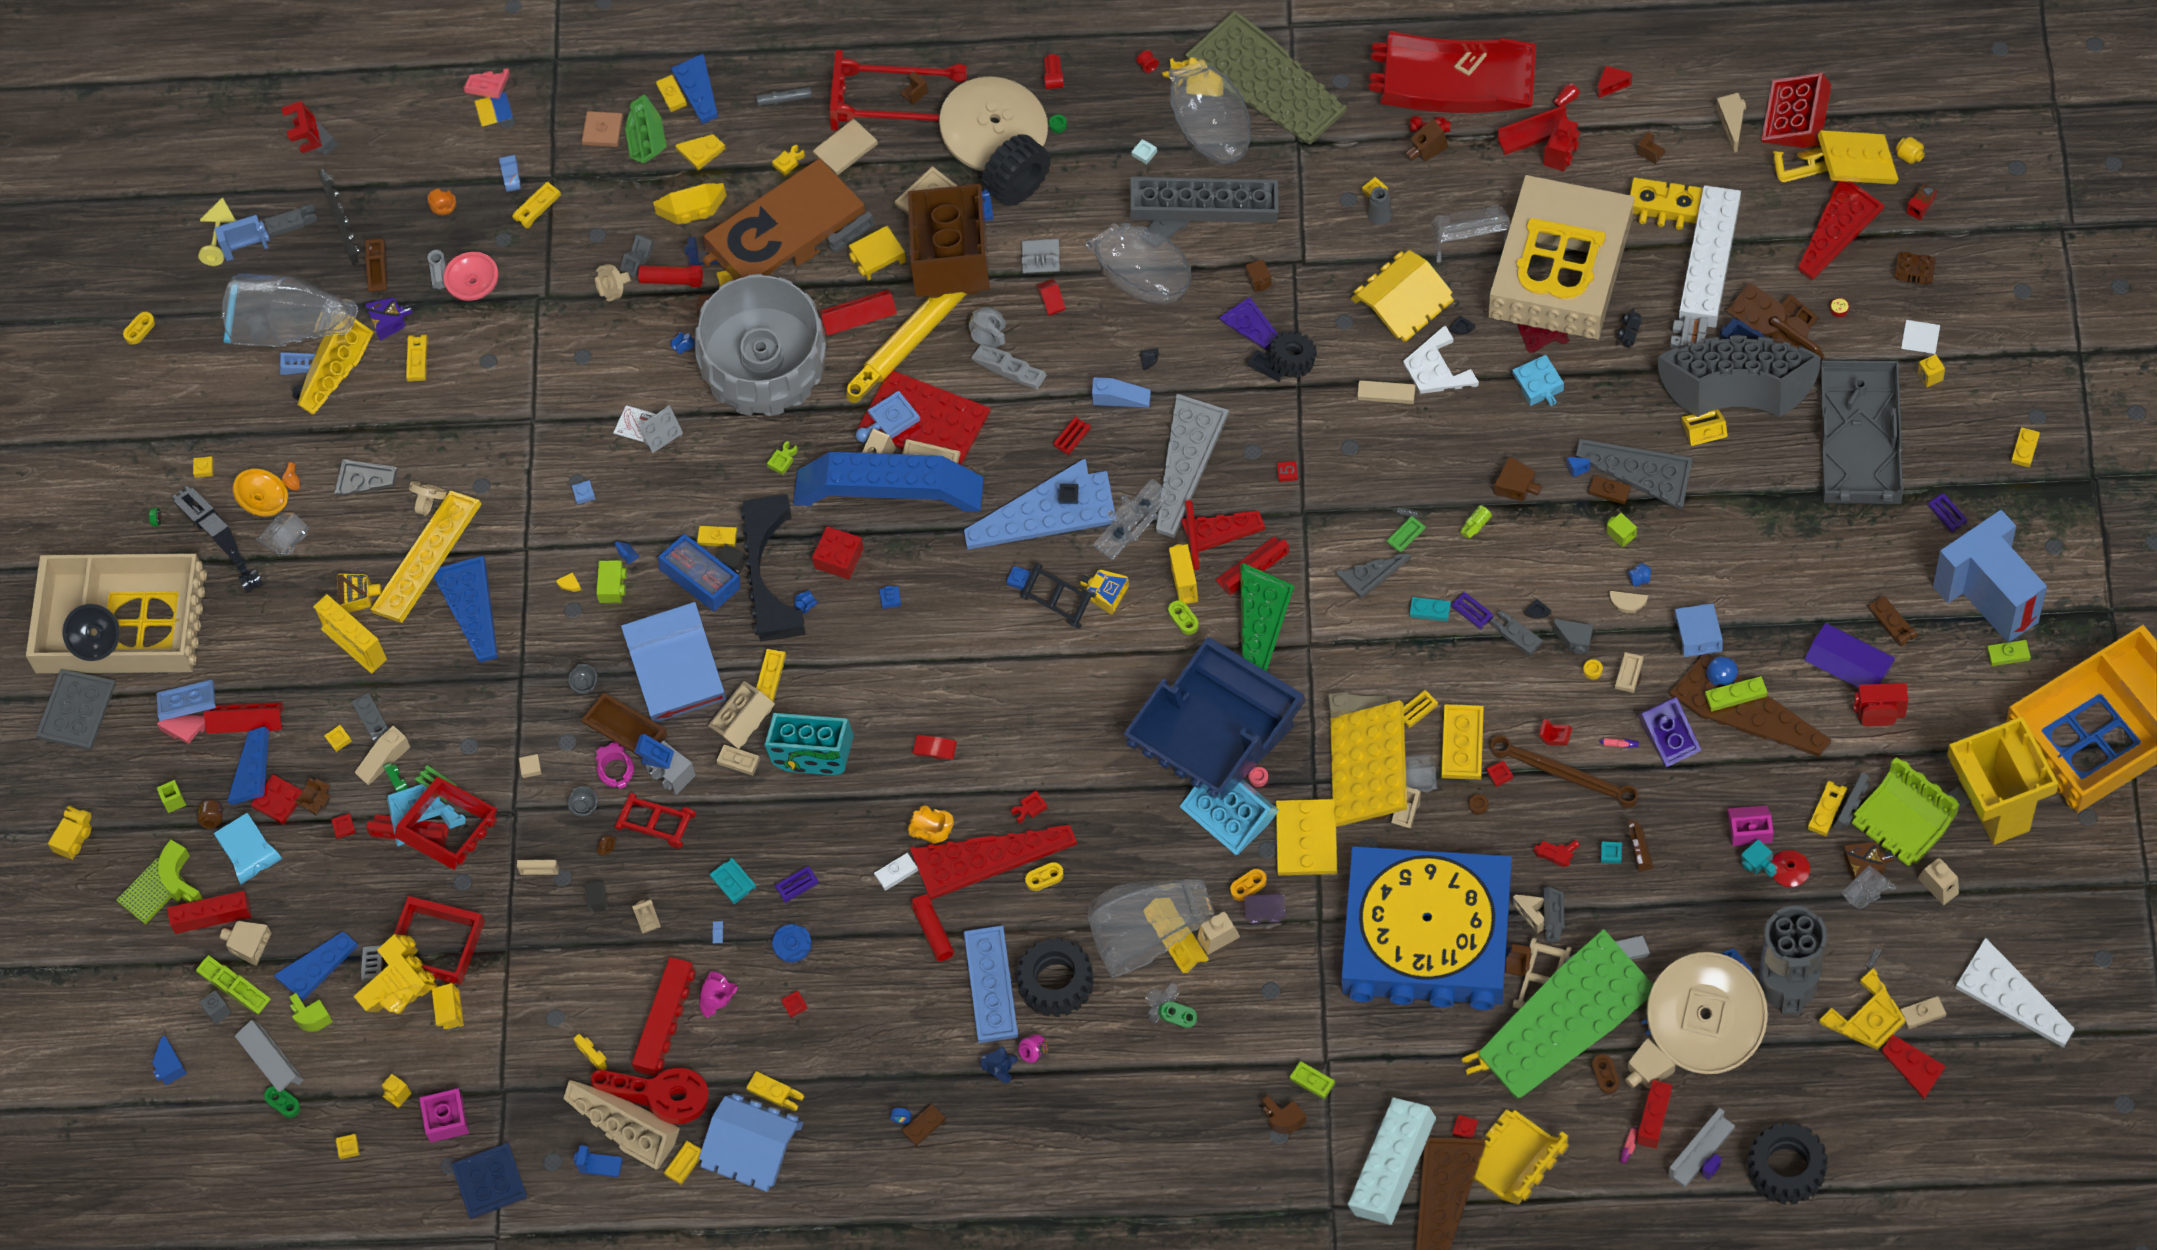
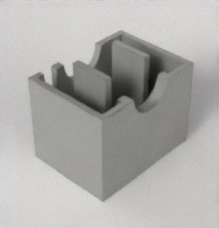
[645,741,696,795]

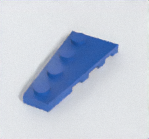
[671,54,718,124]
[227,727,269,805]
[274,932,358,1002]

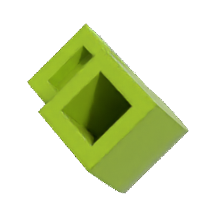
[289,993,333,1032]

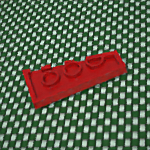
[1181,511,1265,552]

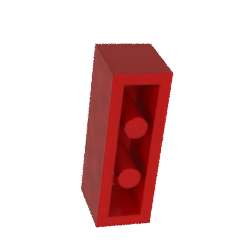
[1637,1080,1673,1149]

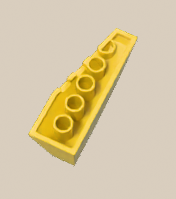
[298,312,374,415]

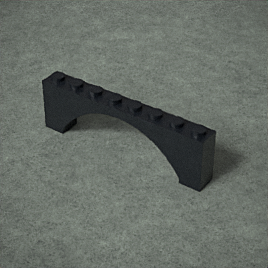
[740,494,806,642]

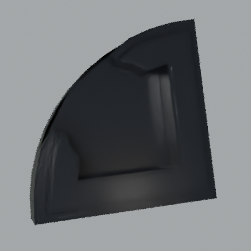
[1450,316,1476,335]
[1140,348,1159,370]
[1524,599,1551,619]

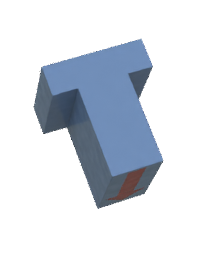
[1933,510,2047,643]
[621,602,726,723]

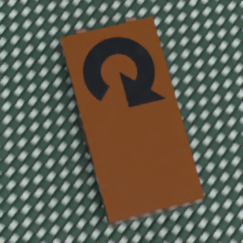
[703,158,865,281]

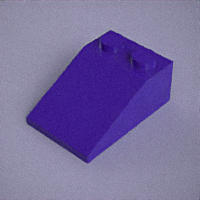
[1637,697,1702,767]

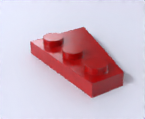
[1882,1035,1946,1100]

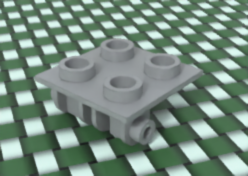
[1022,239,1060,273]
[639,406,683,453]

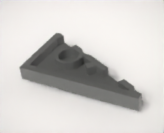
[1336,553,1411,599]

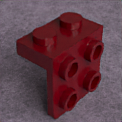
[1517,324,1570,353]

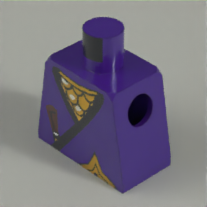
[366,298,412,340]

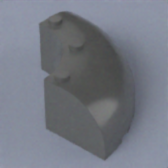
[1658,336,1821,417]

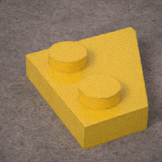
[675,134,726,170]

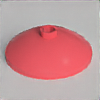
[444,252,499,301]

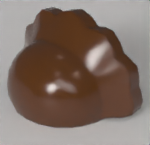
[596,835,617,856]

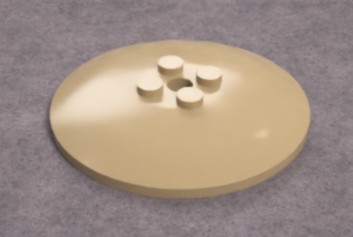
[939,77,1048,171]
[1647,952,1768,1074]

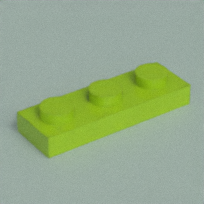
[1705,676,1768,712]

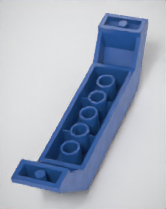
[793,452,984,512]

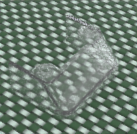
[1431,205,1511,263]

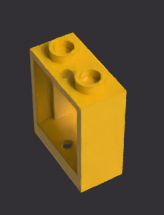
[1169,544,1198,604]

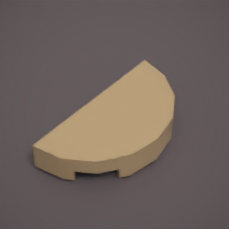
[1610,591,1648,613]

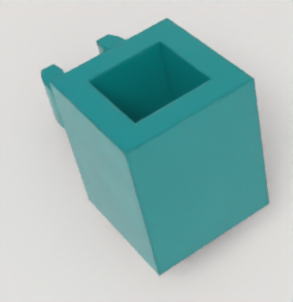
[1741,839,1777,878]

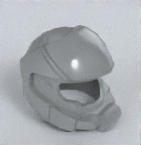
[969,307,1006,348]

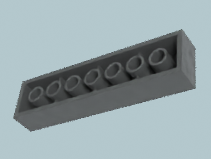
[1130,177,1278,223]

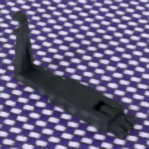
[172,485,250,575]

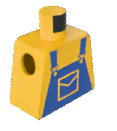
[1080,570,1129,615]

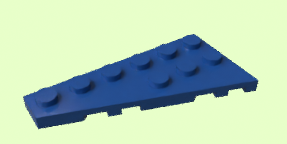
[433,556,498,663]

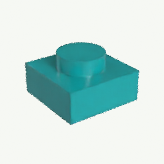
[1601,842,1622,864]

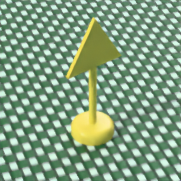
[199,197,236,266]

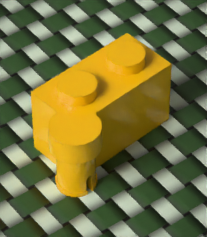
[48,806,92,860]

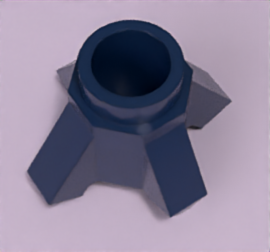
[981,1046,1018,1084]

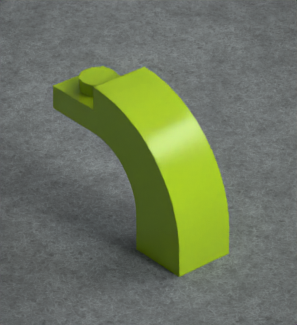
[158,839,203,903]

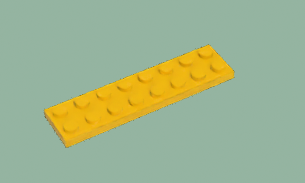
[371,491,481,623]

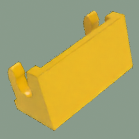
[432,983,464,1029]

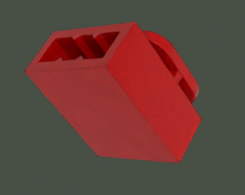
[1853,683,1909,727]

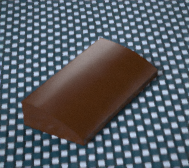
[581,693,667,758]

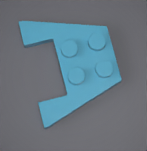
[387,784,466,846]

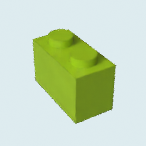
[597,560,627,603]

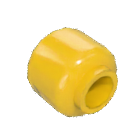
[1896,137,1925,164]

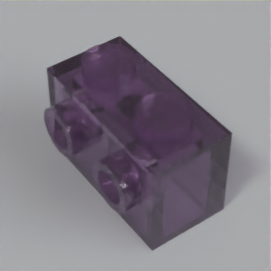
[1243,893,1286,924]

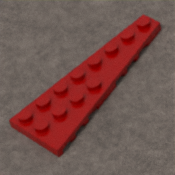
[910,825,1077,900]

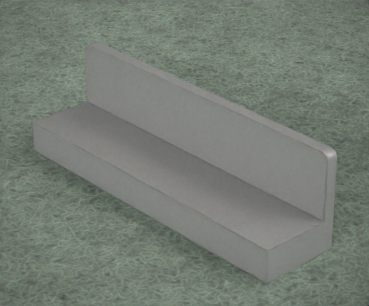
[235,1020,304,1092]

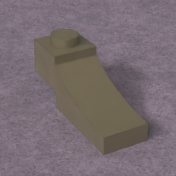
[1329,692,1388,718]

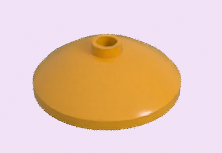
[232,469,288,516]

